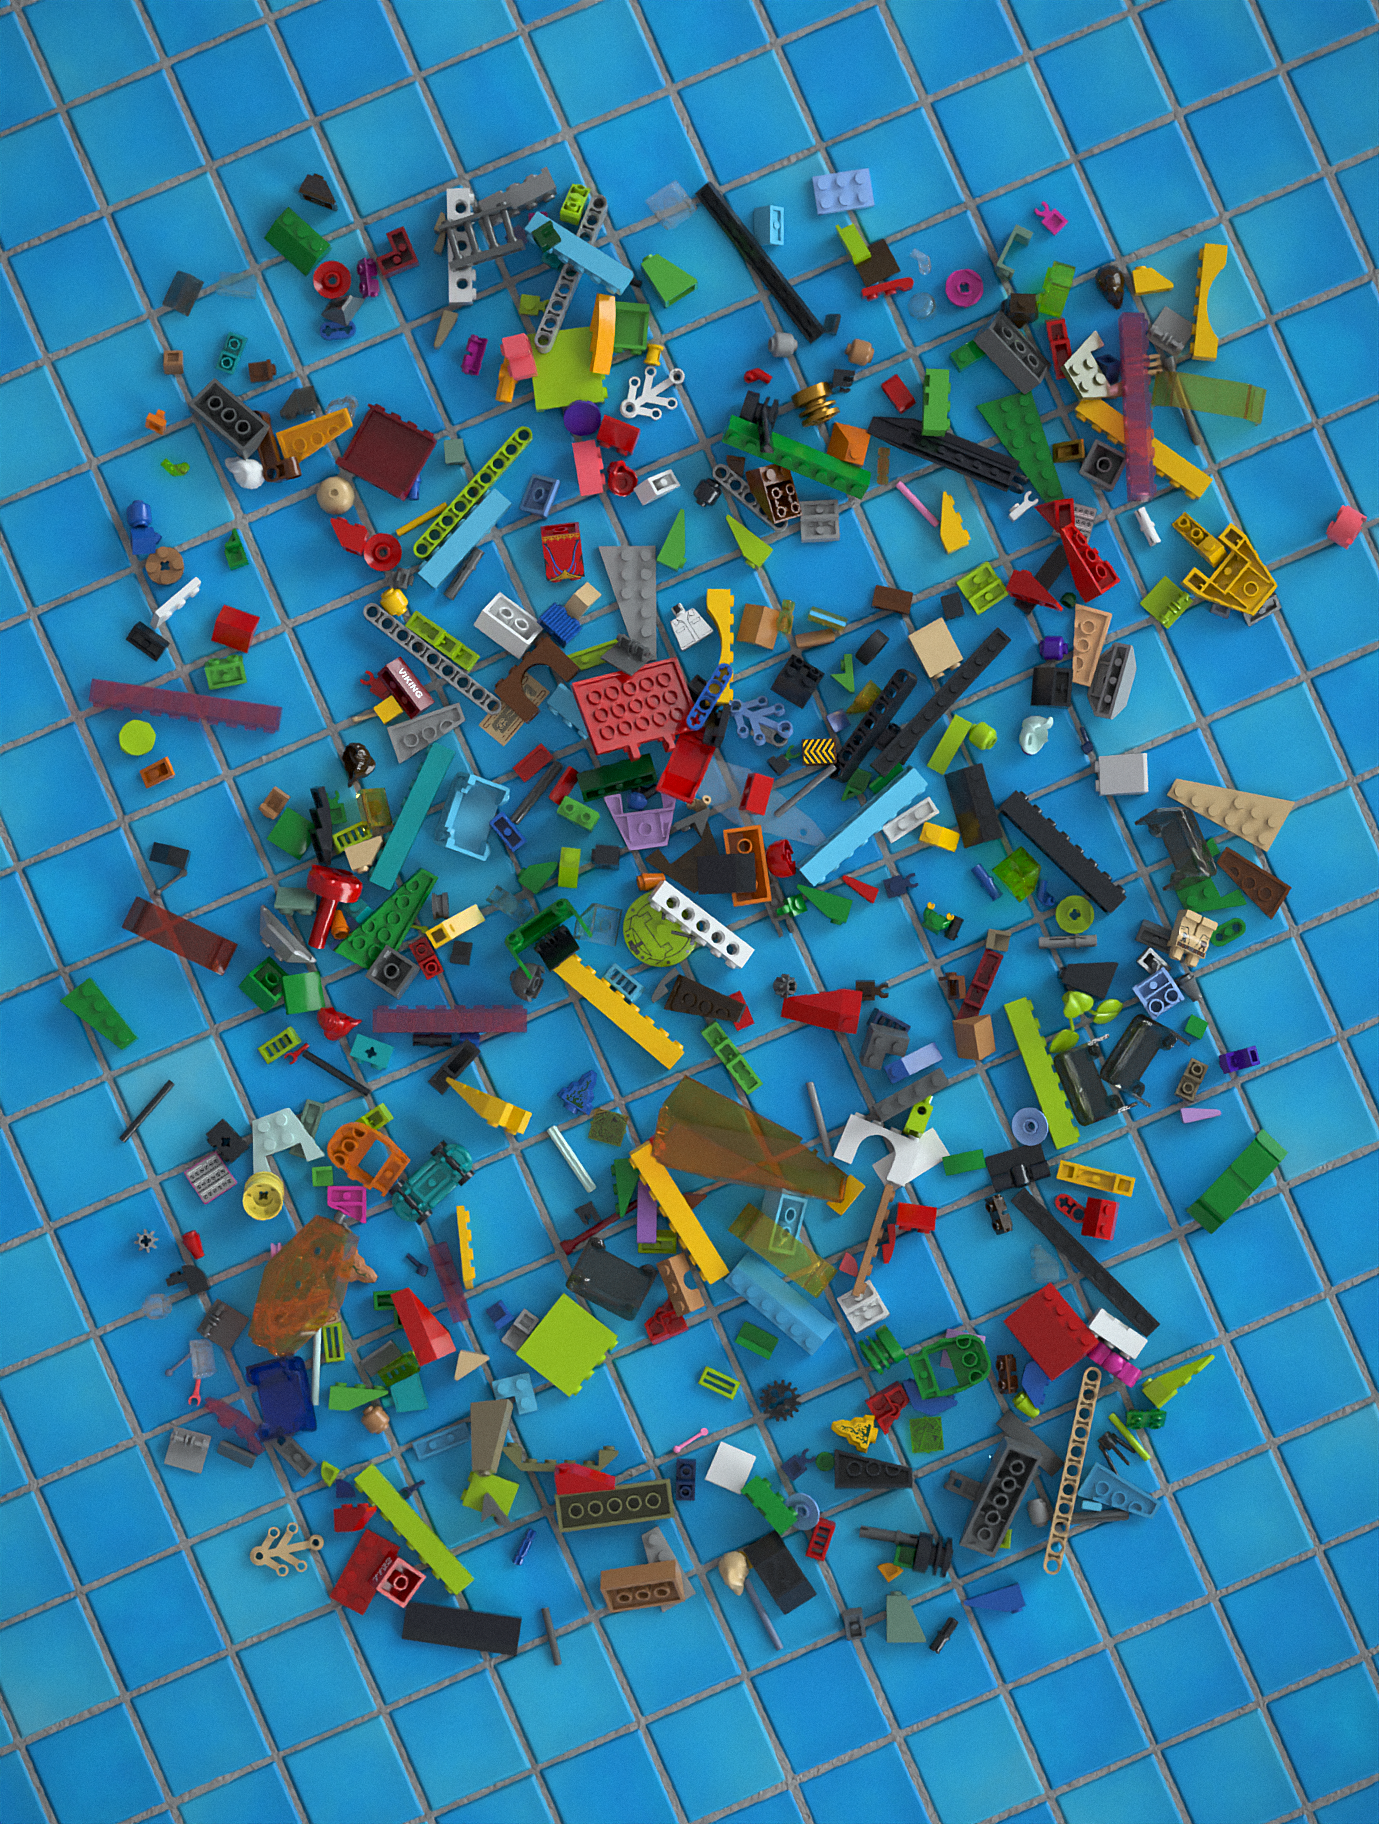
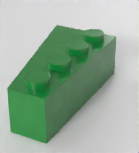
[60,978,139,1050]

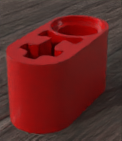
[880,374,917,414]
[728,990,755,1031]
[1054,1194,1085,1223]

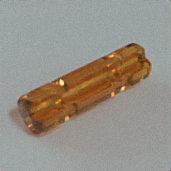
[877,447,890,485]

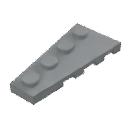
[387,703,465,764]
[641,1526,696,1613]

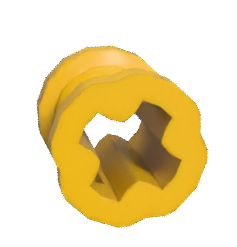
[643,344,664,367]

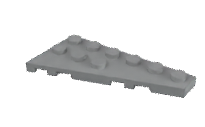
[598,546,657,661]

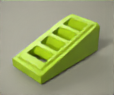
[332,820,373,855]
[257,1026,302,1064]

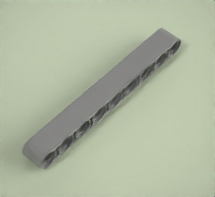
[534,194,608,354]
[363,603,502,716]

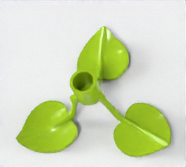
[1049,991,1123,1053]

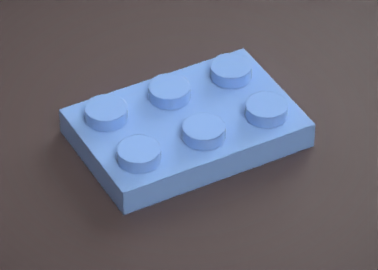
[812,168,875,215]

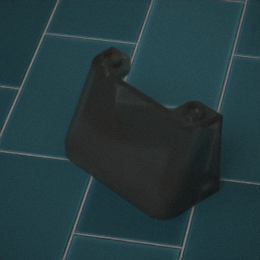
[566,1236,659,1321]

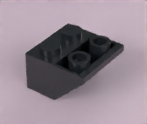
[770,654,825,709]
[1030,667,1073,709]

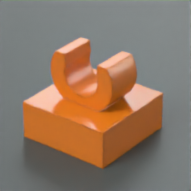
[145,409,167,435]

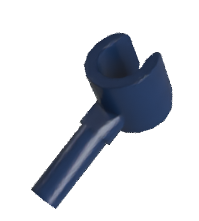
[1080,727,1093,755]
[406,1253,428,1277]
[399,1479,425,1500]

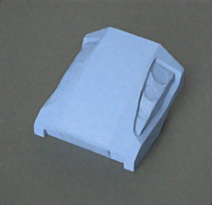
[1132,967,1185,1020]

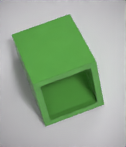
[641,254,698,309]

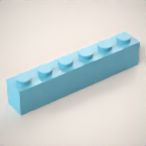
[524,211,633,296]
[418,488,512,590]

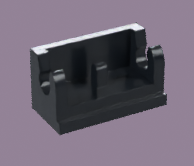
[832,369,855,394]
[574,1201,601,1225]

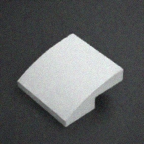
[837,1279,890,1334]
[705,1442,756,1495]

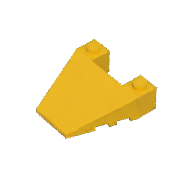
[1180,523,1278,616]
[446,1077,532,1135]

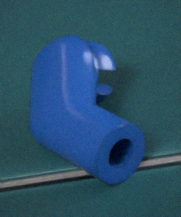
[1036,880,1056,907]

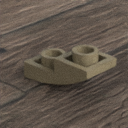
[1174,1058,1209,1103]

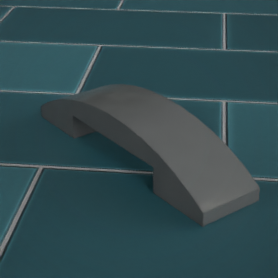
[996,1410,1064,1477]

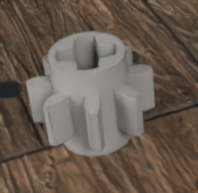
[134,1229,159,1253]

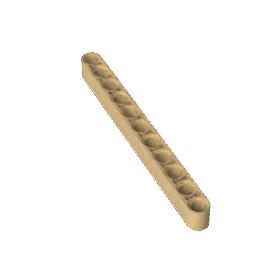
[1043,1367,1101,1574]

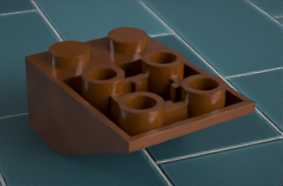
[745,464,802,524]

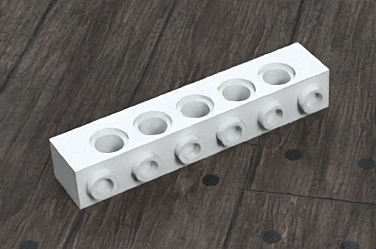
[447,188,476,306]
[647,880,754,969]

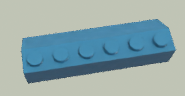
[724,1251,836,1356]

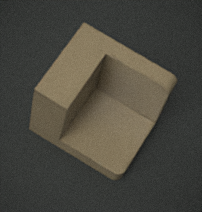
[985,929,1011,952]

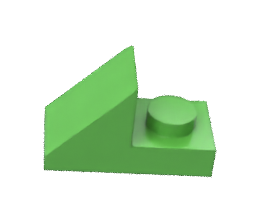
[830,654,855,694]

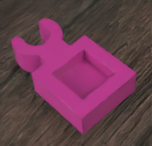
[1034,201,1068,236]

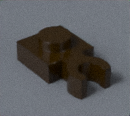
[856,980,889,1001]

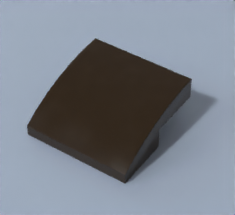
[854,239,901,288]

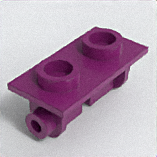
[357,258,380,299]
[461,335,488,376]

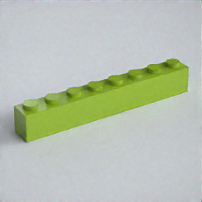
[1003,997,1080,1150]
[354,1463,475,1596]

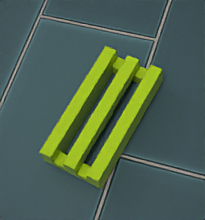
[322,1322,345,1363]
[698,1366,741,1400]

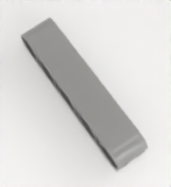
[712,464,788,533]

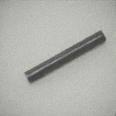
[541,1607,562,1666]

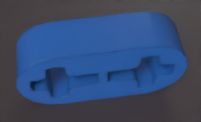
[320,321,356,341]

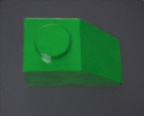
[517,861,559,895]

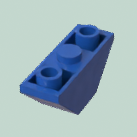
[1020,1359,1050,1408]
[902,1378,958,1416]

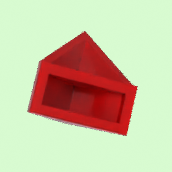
[1034,498,1075,533]

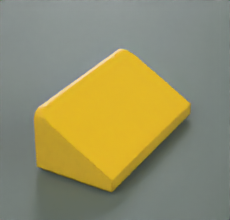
[826,1174,866,1216]

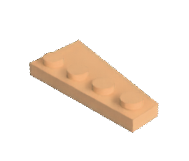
[1072,604,1112,688]

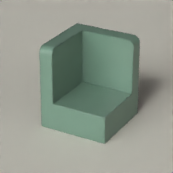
[444,439,465,466]

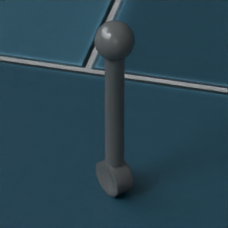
[154,869,187,896]

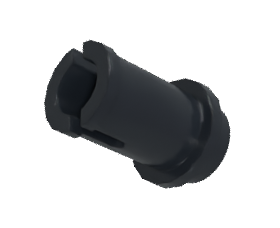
[944,915,964,941]

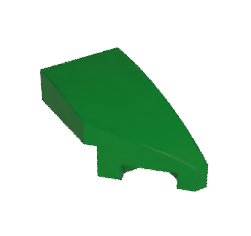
[224,528,249,571]
[841,768,872,801]

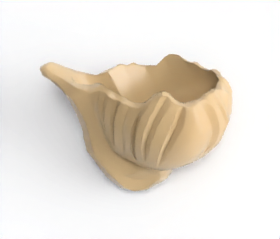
[719,1551,749,1595]

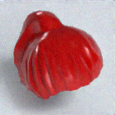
[607,460,638,497]
[317,1007,362,1041]

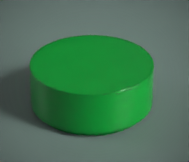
[815,1452,835,1471]

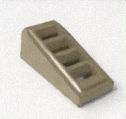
[433,310,459,350]

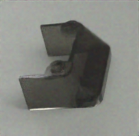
[1134,807,1217,891]
[1100,1014,1191,1108]
[1053,1034,1138,1126]

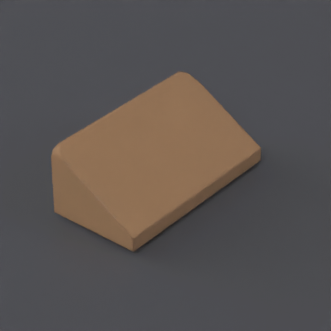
[795,629,835,649]

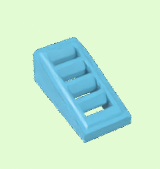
[603,963,646,1003]

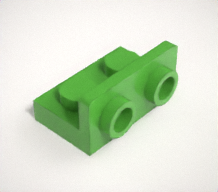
[205,654,247,690]

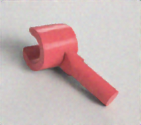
[188,1378,201,1406]

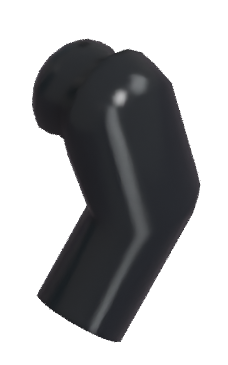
[631,784,658,800]

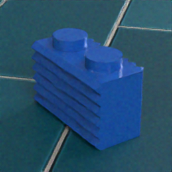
[537,602,582,648]
[489,811,527,853]

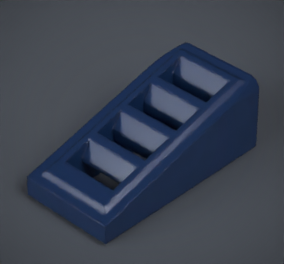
[866,1008,911,1033]

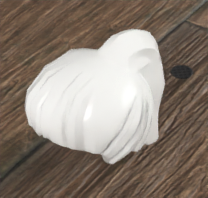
[225,457,264,489]

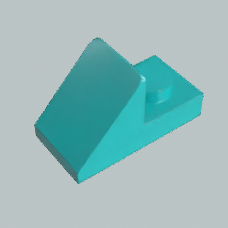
[342,897,374,924]

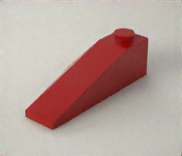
[781,988,863,1034]
[391,1287,456,1366]

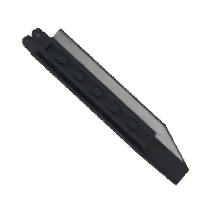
[867,417,1028,494]

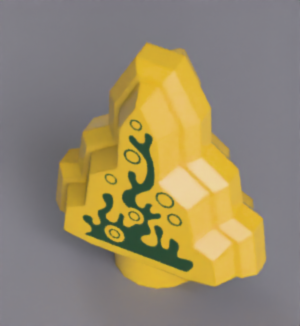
[831,1415,878,1453]

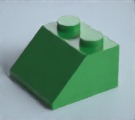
[238,956,289,1013]

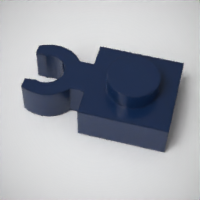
[883,873,919,899]
[780,1448,816,1481]

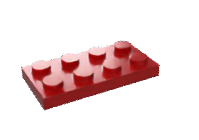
[329,1529,400,1615]

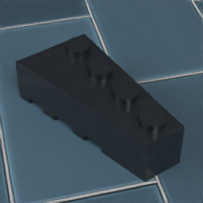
[834,1449,913,1489]

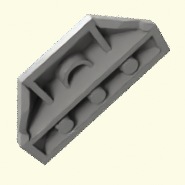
[1087,642,1137,720]
[260,905,317,963]

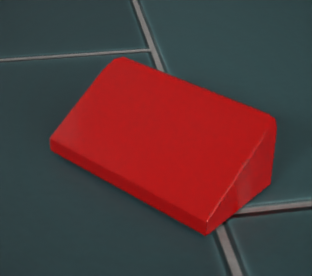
[548,766,579,806]

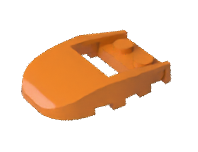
[327,1122,410,1197]

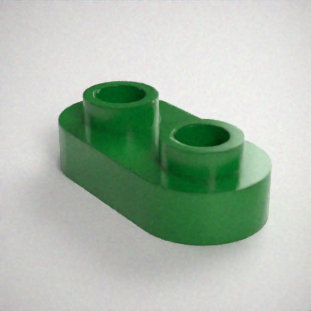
[1210,918,1246,947]

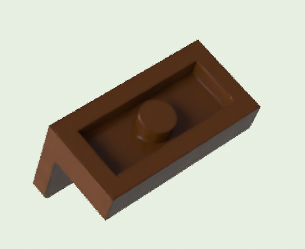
[871,585,913,615]

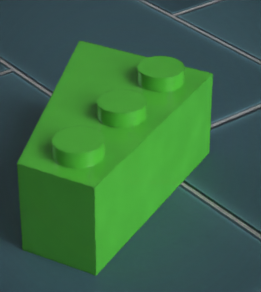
[922,368,951,436]

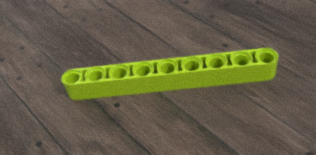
[413,426,533,560]

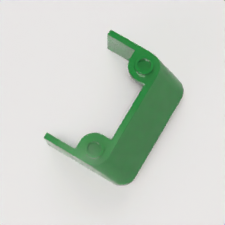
[505,898,593,979]

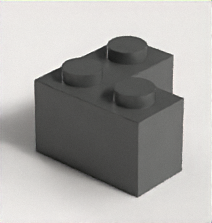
[859,1023,910,1070]

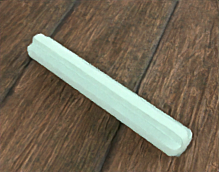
[547,1126,596,1193]

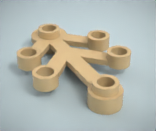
[250,1522,324,1577]

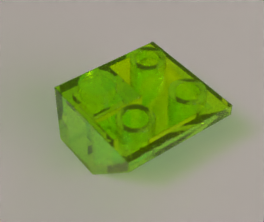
[992,846,1042,903]

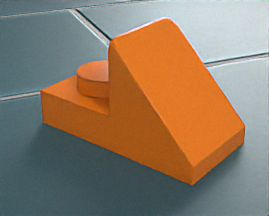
[139,757,175,788]

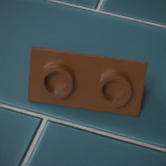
[996,1354,1019,1394]

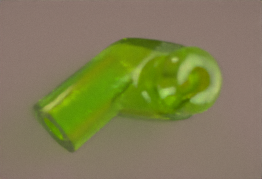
[161,458,190,476]

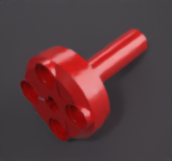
[306,865,363,949]

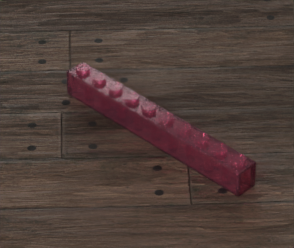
[1118,312,1157,502]
[89,678,283,734]

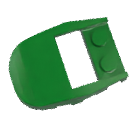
[907,1334,991,1400]

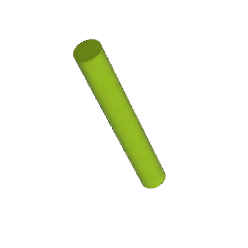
[1108,1412,1150,1462]

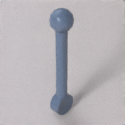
[165,1347,198,1377]

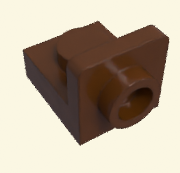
[248,359,277,383]

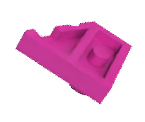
[328,1186,367,1223]

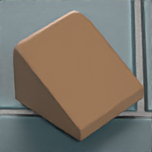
[163,350,184,374]

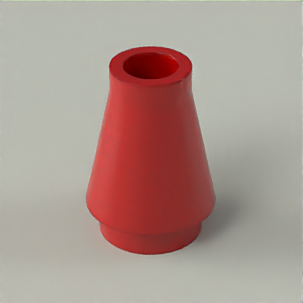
[181,1230,205,1260]

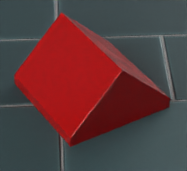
[211,605,260,653]

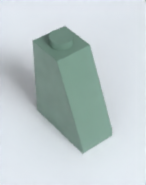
[886,1591,926,1643]

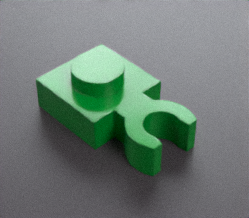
[326,791,347,825]

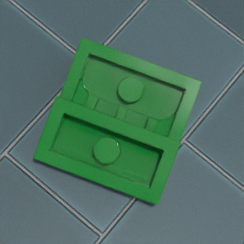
[267,807,314,861]
[280,971,325,1015]

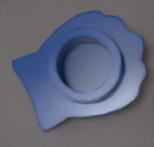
[627,792,648,811]

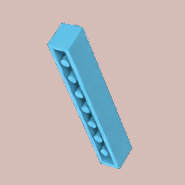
[795,765,928,886]

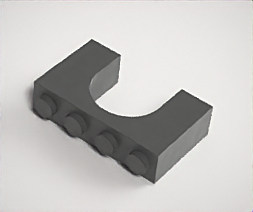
[872,1067,950,1123]

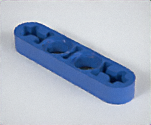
[686,663,733,731]

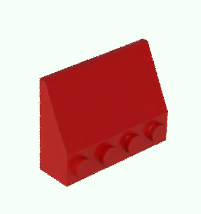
[1003,1282,1099,1381]

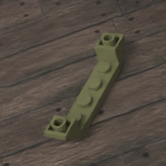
[502,1442,619,1472]

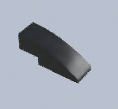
[428,1039,481,1095]

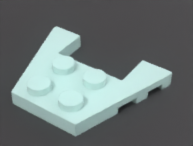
[252,1108,325,1174]

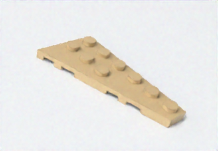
[1166,779,1295,852]

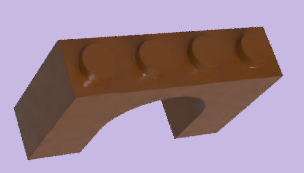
[494,636,581,724]

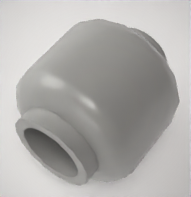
[768,333,797,358]

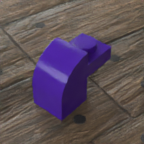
[1219,1045,1261,1074]

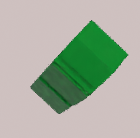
[1185,1129,1288,1234]

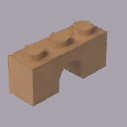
[656,1252,705,1317]

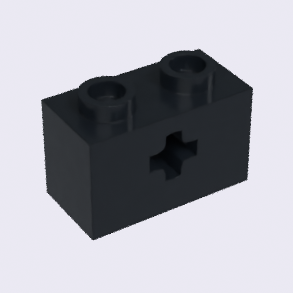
[206,1119,250,1163]

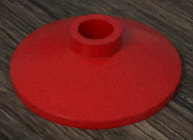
[313,261,351,299]
[364,533,402,571]

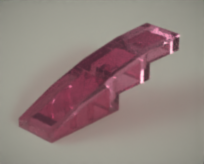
[428,1241,472,1323]

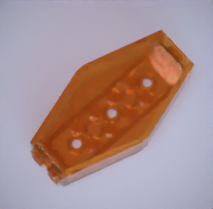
[248,1214,360,1358]

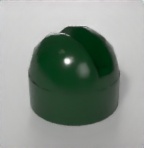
[1060,592,1076,609]

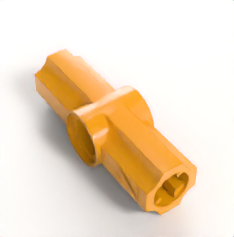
[495,357,518,404]

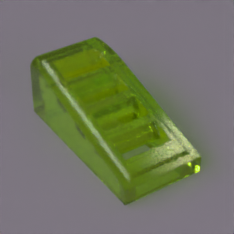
[377,1350,421,1387]

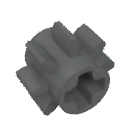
[390,567,414,590]
[773,974,797,998]

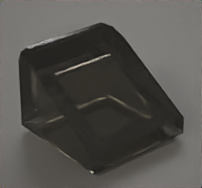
[823,314,841,336]

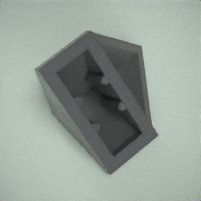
[321,295,365,327]

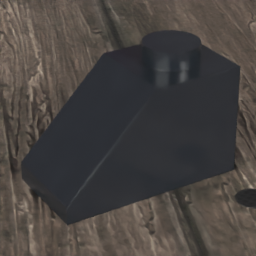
[149,842,191,870]

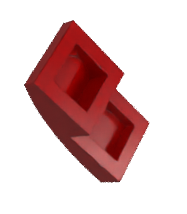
[881,1224,896,1264]

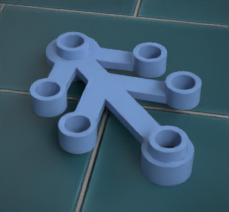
[729,696,793,746]

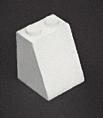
[1094,753,1148,796]

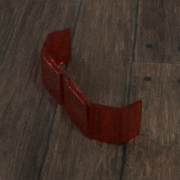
[122,896,238,976]

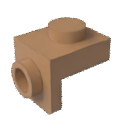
[258,786,291,820]

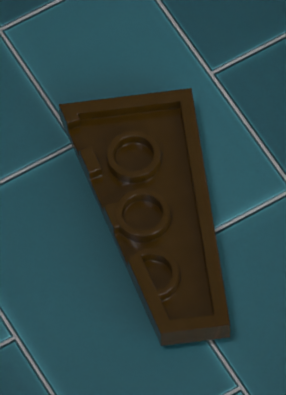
[664,974,747,1023]

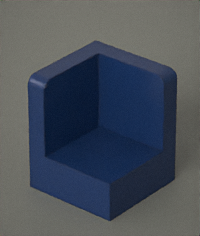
[1095,354,1121,385]

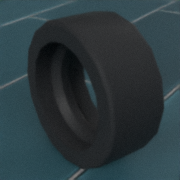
[855,629,889,666]

